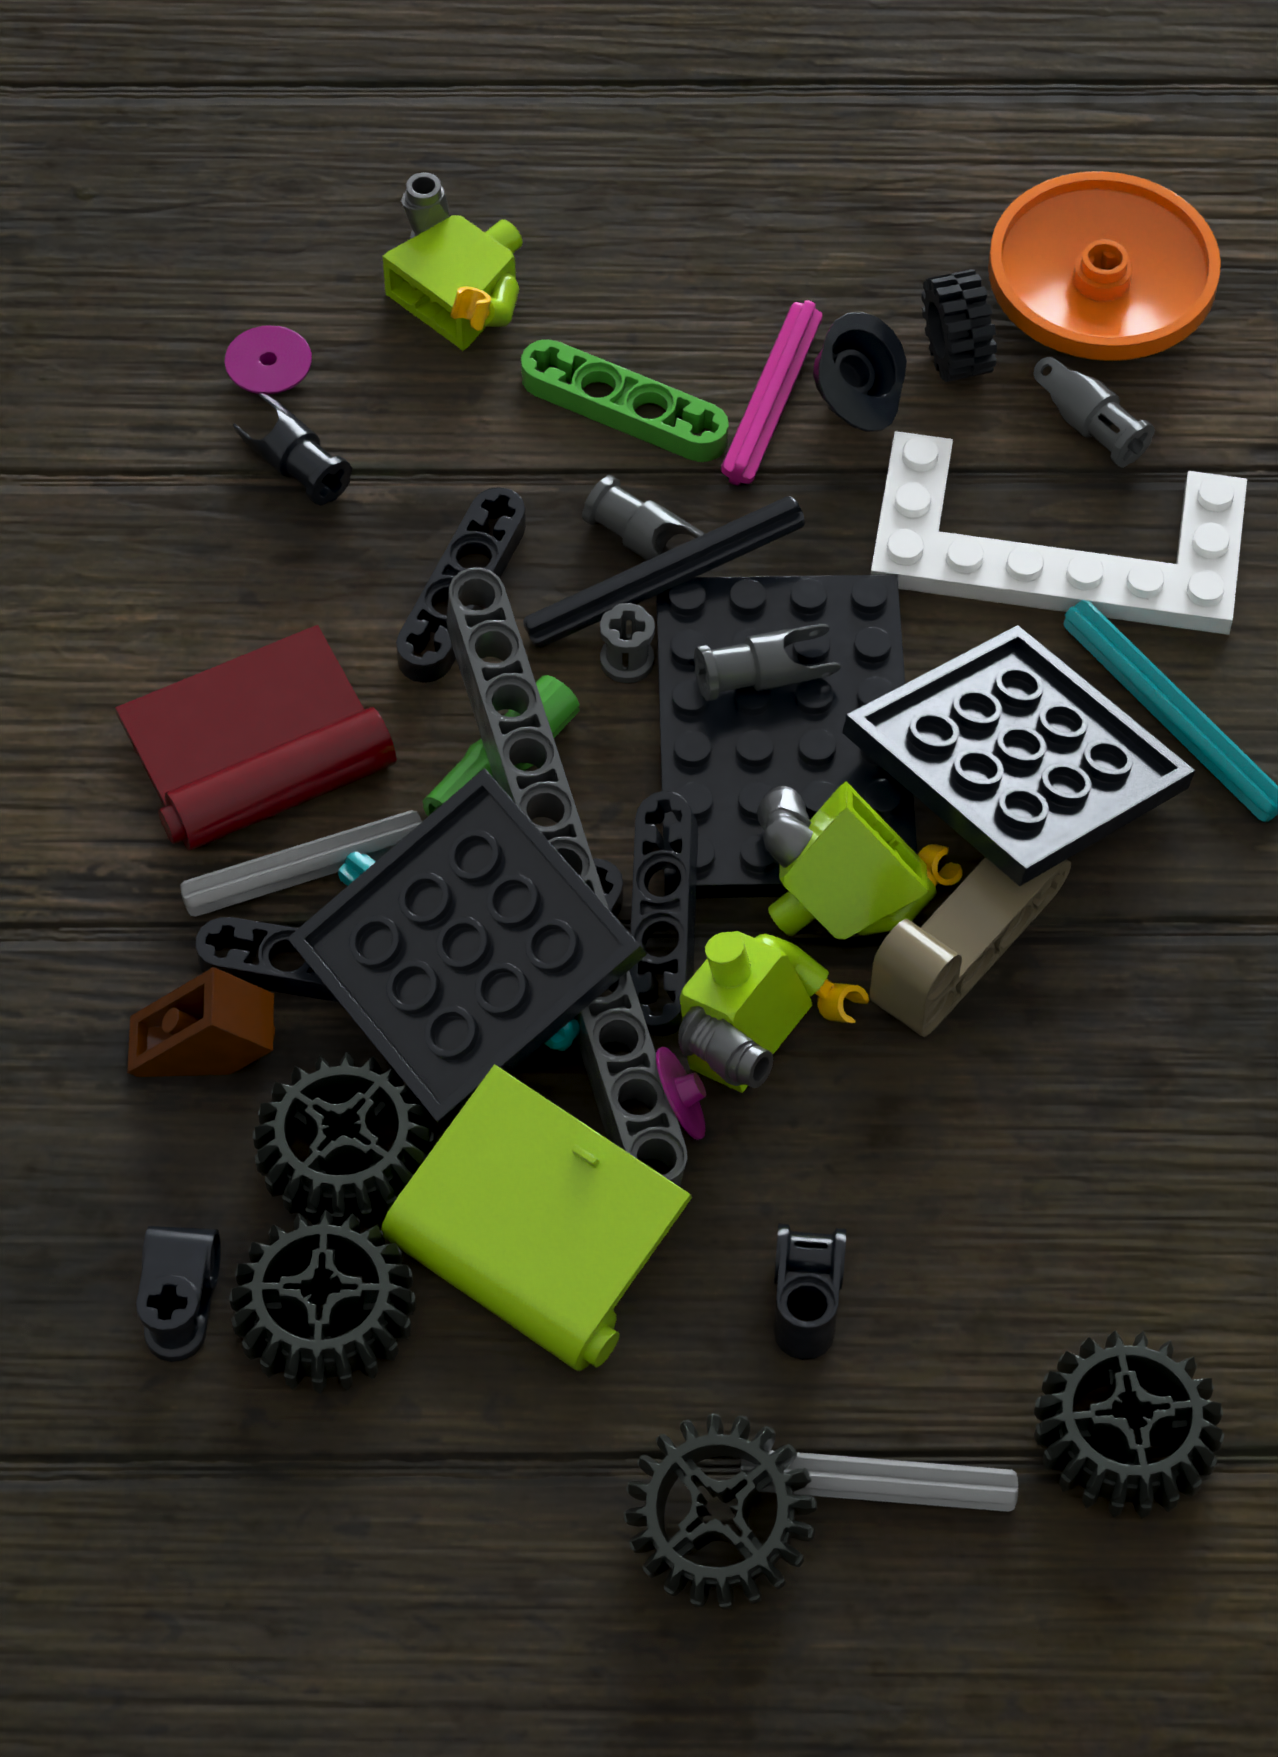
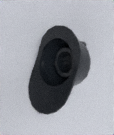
[813,312,907,432]

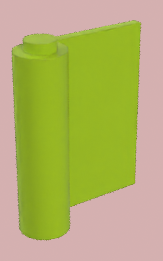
[381,1064,692,1371]

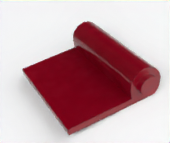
[115,625,397,851]

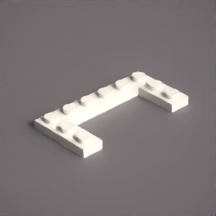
[871,431,1247,635]

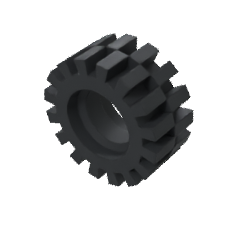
[921,269,997,382]

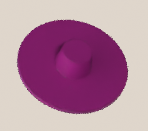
[225,325,312,394]
[656,1047,706,1140]

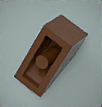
[127,967,275,1077]

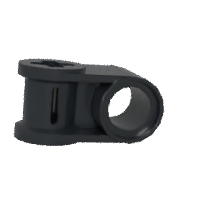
[774,1223,846,1360]
[136,1226,221,1362]

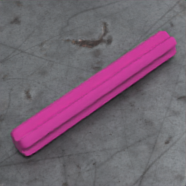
[721,300,822,486]

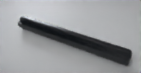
[523,496,805,648]

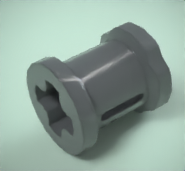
[600,603,655,684]

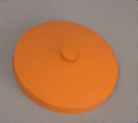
[988,171,1221,361]

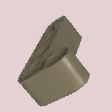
[869,857,1071,1037]

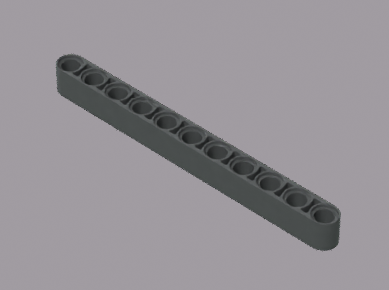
[446,568,688,1187]

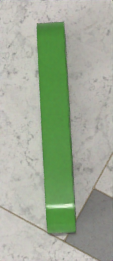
[521,339,729,462]

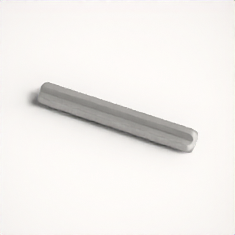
[180,810,422,917]
[740,1450,1018,1512]

